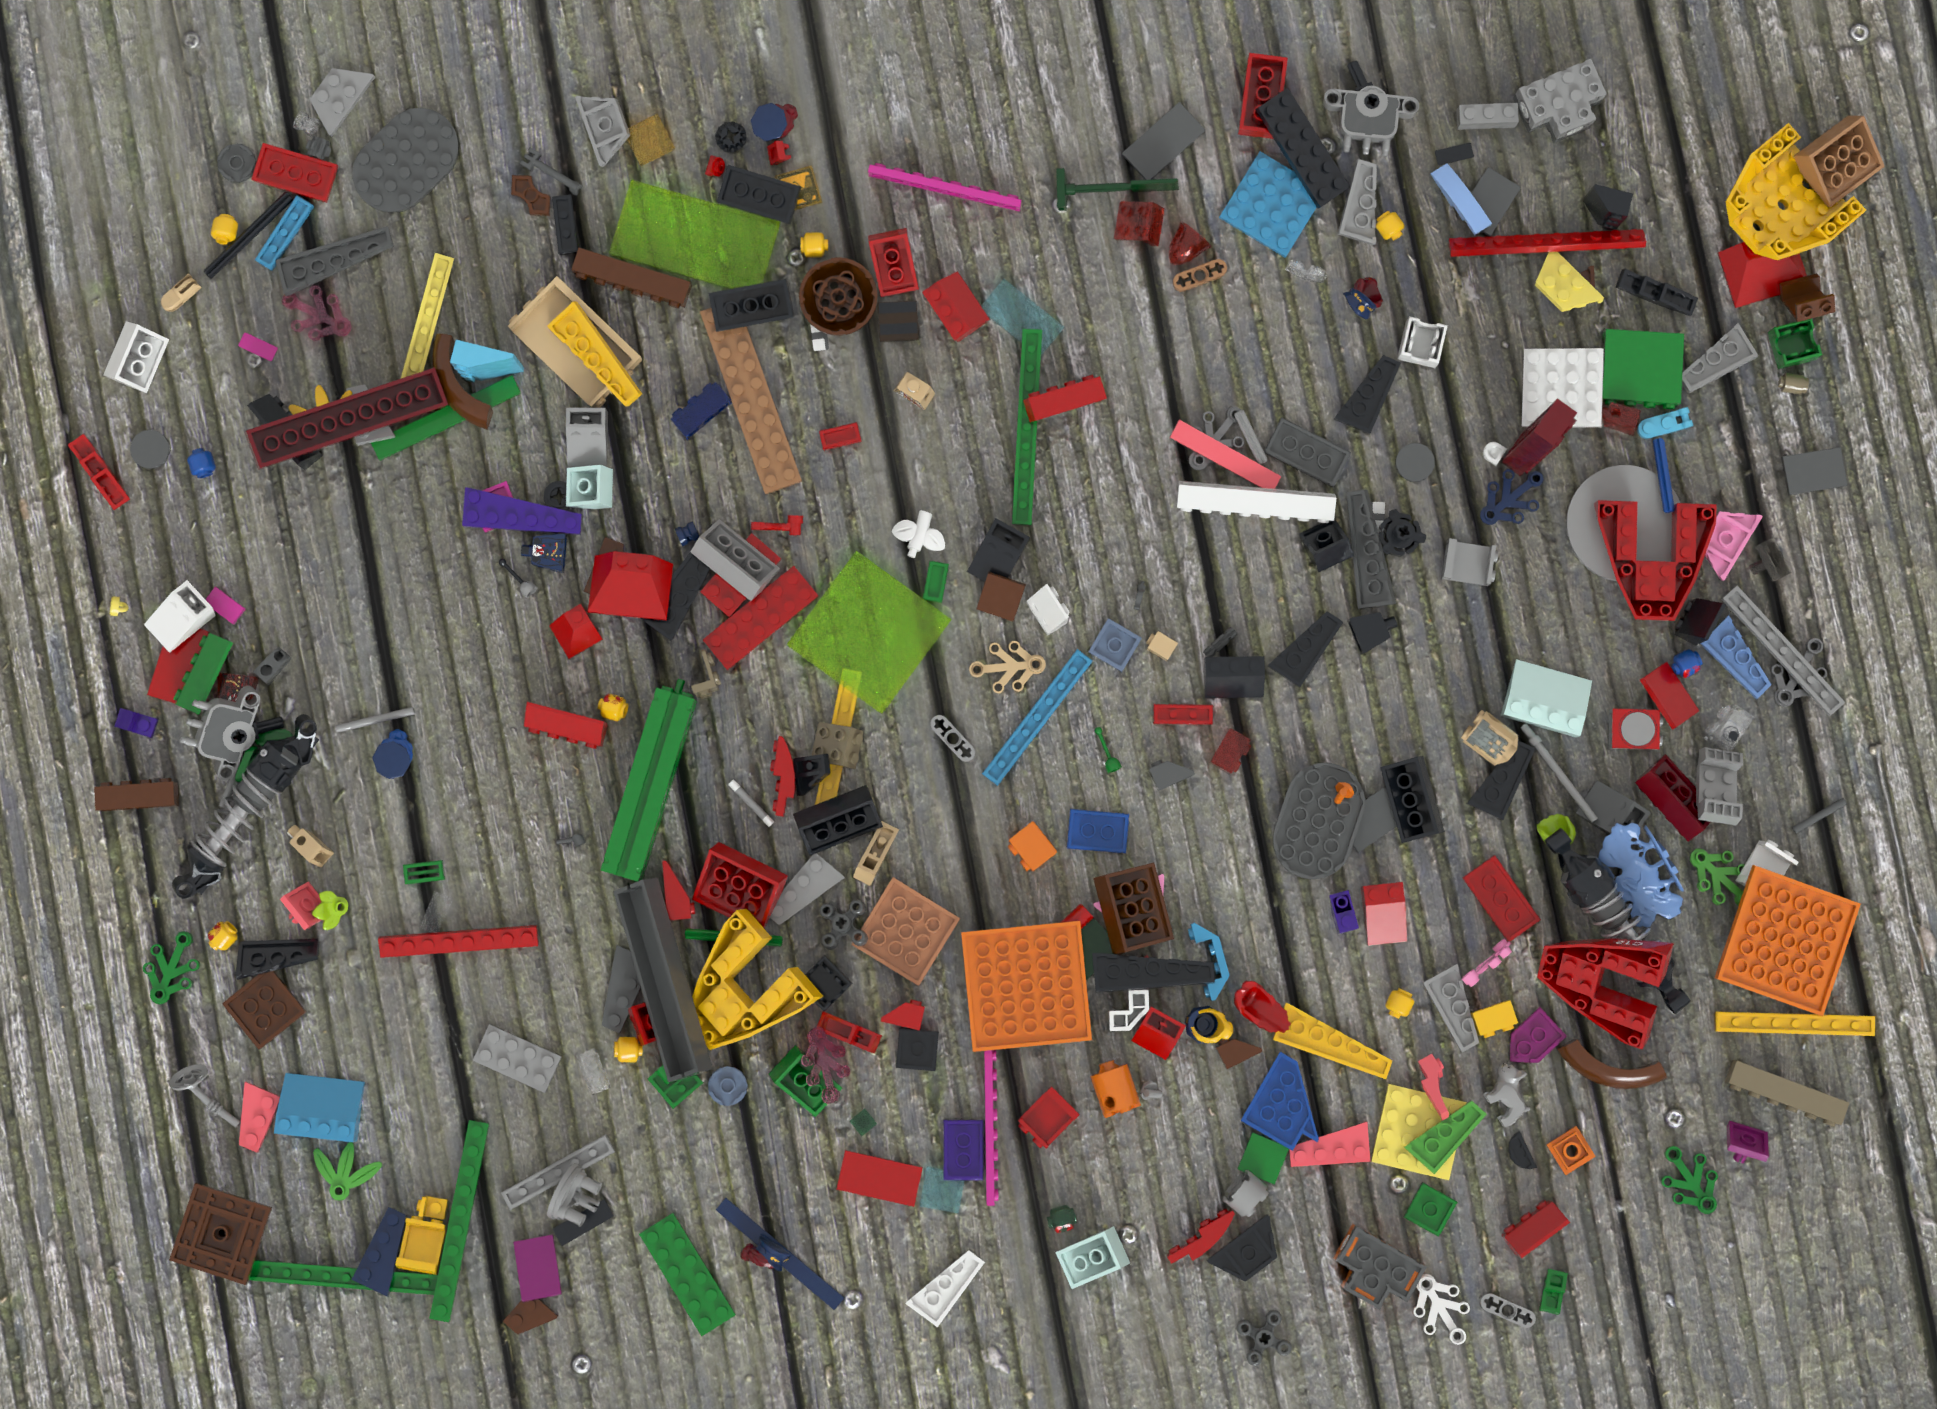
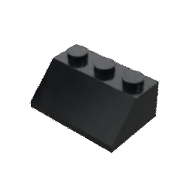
[1583,184,1633,230]
[1204,656,1265,699]

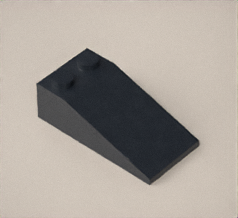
[709,278,794,332]

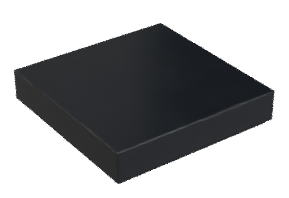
[896,1028,939,1071]

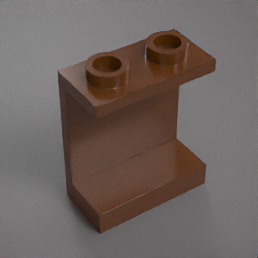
[1779,273,1835,322]

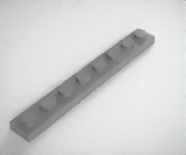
[1721,585,1845,716]

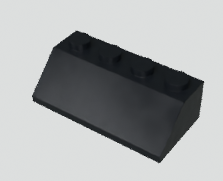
[247,394,323,470]
[1380,756,1445,843]
[793,785,883,856]

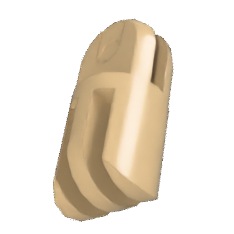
[161,274,201,312]

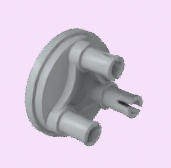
[547,1163,602,1227]

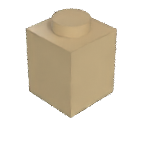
[1146,631,1178,661]

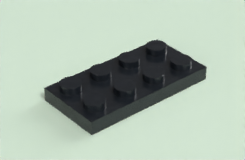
[717,165,802,225]

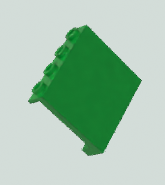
[1602,329,1684,409]

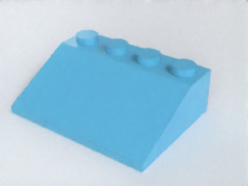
[450,340,524,383]

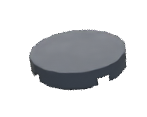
[708,1066,748,1106]

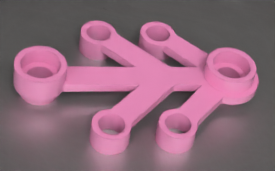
[1462,938,1512,987]

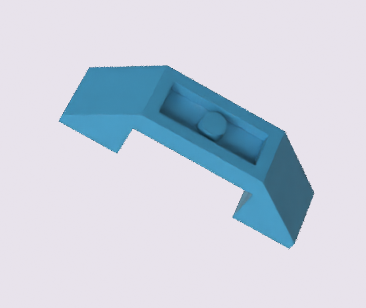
[1188,923,1230,1001]

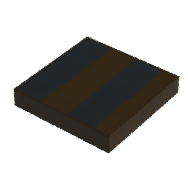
[878,301,919,342]

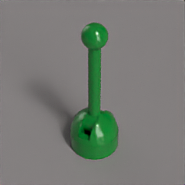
[1094,727,1122,774]

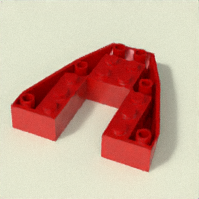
[1594,500,1717,621]
[1537,938,1674,1050]

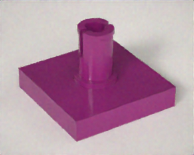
[1727,1120,1769,1163]

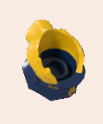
[1185,1006,1233,1044]

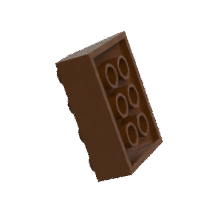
[1093,862,1174,954]

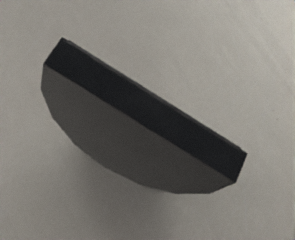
[1508,1131,1537,1169]

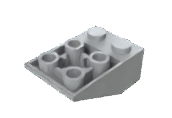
[566,408,608,468]

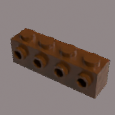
[94,778,179,811]

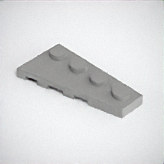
[1422,963,1479,1052]

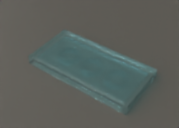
[982,279,1064,356]

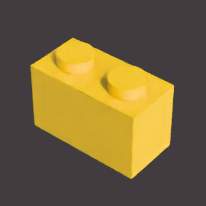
[1471,1000,1518,1038]

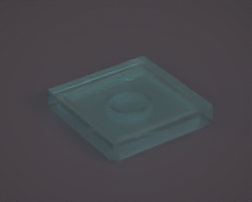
[920,1166,964,1214]

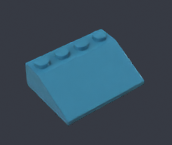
[274,1073,365,1142]

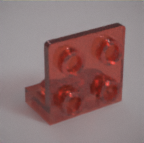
[1114,201,1165,246]

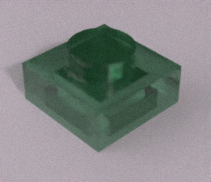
[850,1108,877,1136]

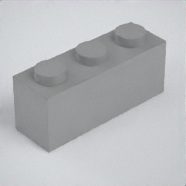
[1456,103,1519,130]

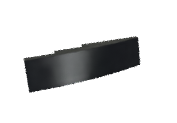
[1616,269,1698,316]

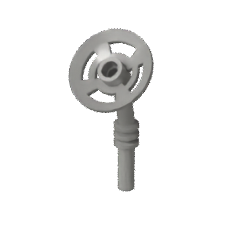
[169,1064,241,1128]

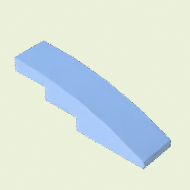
[1431,163,1492,236]

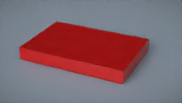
[1640,662,1699,730]

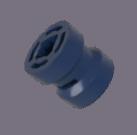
[675,521,700,547]

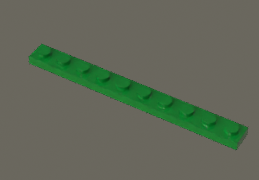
[1012,329,1042,526]
[429,1120,490,1322]
[248,1260,438,1295]

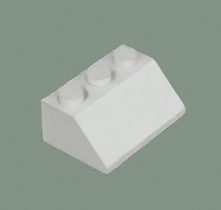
[103,321,169,393]

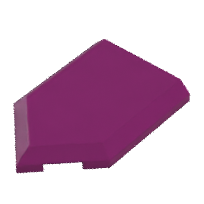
[1510,1007,1567,1063]

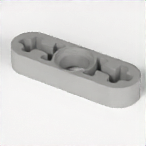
[931,715,975,762]
[1479,1293,1536,1328]

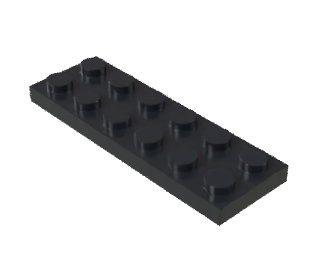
[1255,88,1350,209]

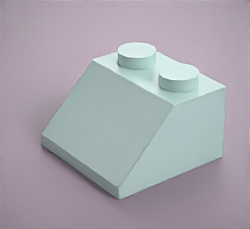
[566,465,613,509]

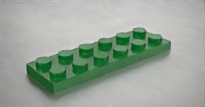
[639,1212,736,1336]

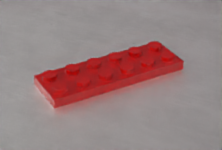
[703,566,819,671]

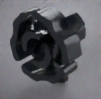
[1379,509,1426,557]

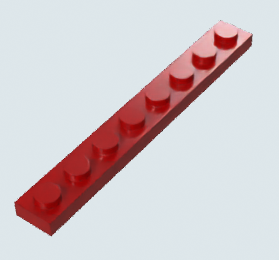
[378,925,539,958]

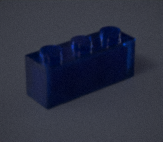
[671,382,732,440]

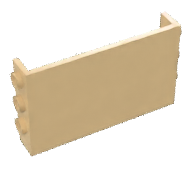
[508,276,642,408]

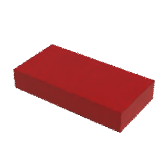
[819,422,862,451]

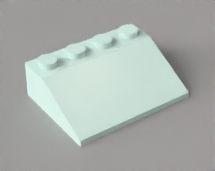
[1500,659,1592,737]

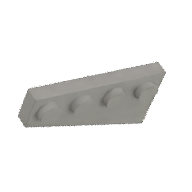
[1337,159,1377,245]
[1682,323,1758,394]
[770,853,845,925]

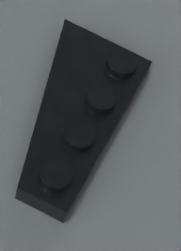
[1334,355,1401,435]
[1267,611,1343,688]
[1466,741,1536,820]

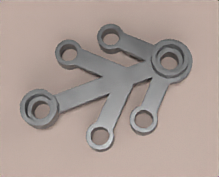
[1189,407,1244,470]
[1770,638,1827,707]

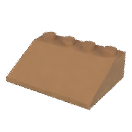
[1794,116,1885,207]

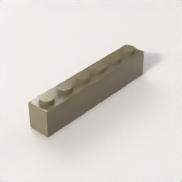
[1725,1060,1849,1127]

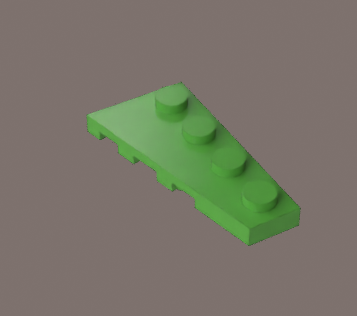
[1404,1100,1487,1174]

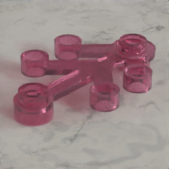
[282,285,352,341]
[801,1027,850,1104]

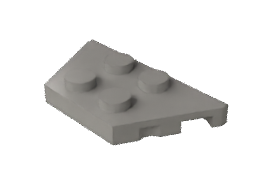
[310,68,375,137]
[575,96,630,167]

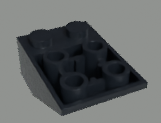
[967,518,1030,582]

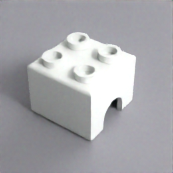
[1397,316,1448,368]

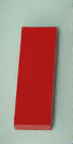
[1153,704,1213,725]

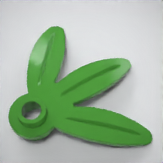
[313,1142,382,1201]

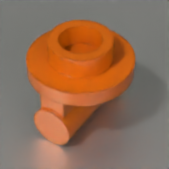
[1334,782,1354,804]

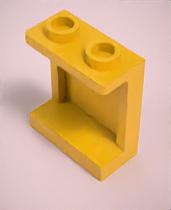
[395,1216,447,1275]

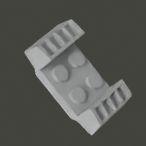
[1696,747,1743,826]

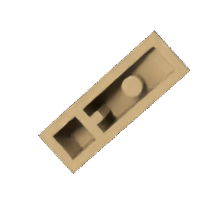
[853,821,899,886]

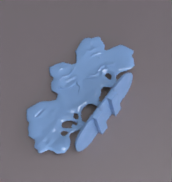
[1598,823,1684,928]

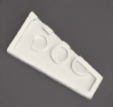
[905,1250,985,1327]

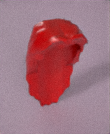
[1234,981,1291,1033]

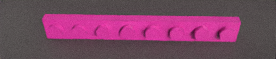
[868,163,1022,212]
[984,1050,998,1206]

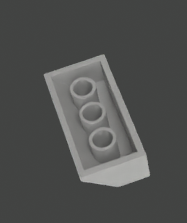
[690,519,780,601]

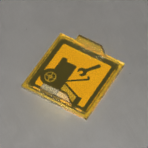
[774,165,822,210]

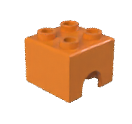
[1008,821,1057,872]

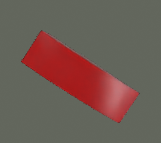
[815,1011,882,1054]

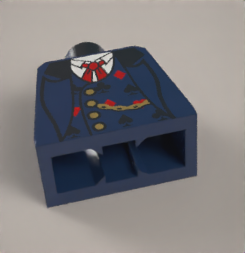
[521,534,568,573]

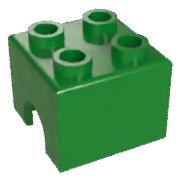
[1767,318,1822,370]

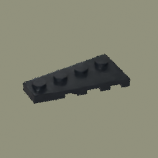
[235,938,320,980]

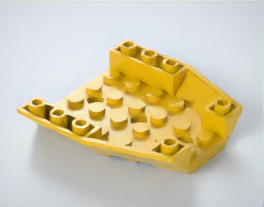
[1725,123,1866,260]

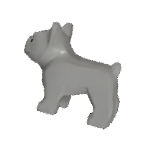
[1483,1063,1530,1127]

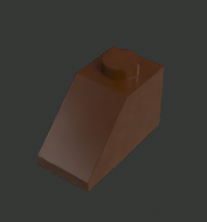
[1215,1038,1263,1069]

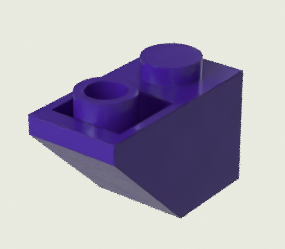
[1329,890,1359,934]

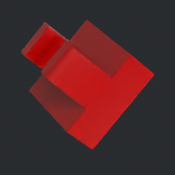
[767,140,791,165]

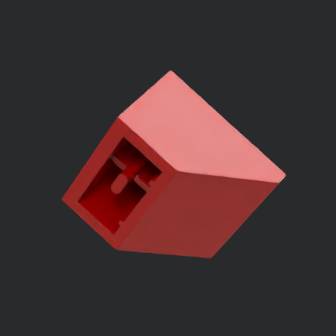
[1131,1006,1186,1060]

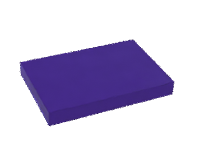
[943,1120,983,1181]

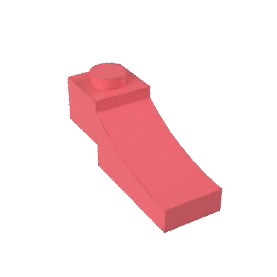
[1418,1054,1449,1121]

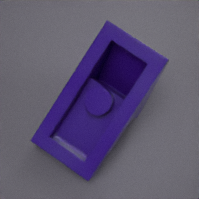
[114,708,159,738]

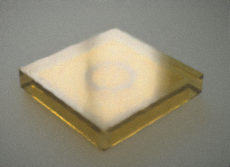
[627,114,675,166]

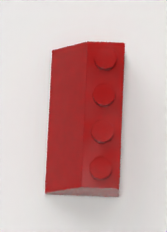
[524,702,608,749]

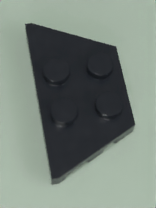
[1206,1214,1277,1282]

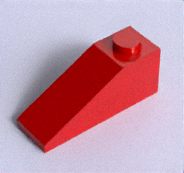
[662,861,696,921]

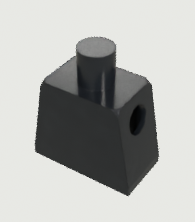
[1347,612,1398,655]

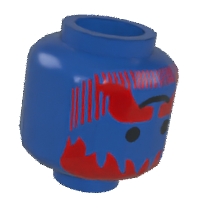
[1671,649,1703,678]

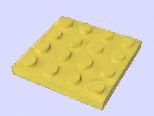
[1371,1084,1467,1180]

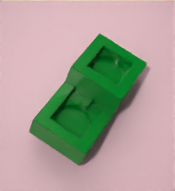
[1539,1269,1568,1315]

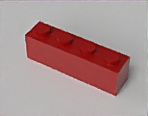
[1023,374,1107,422]

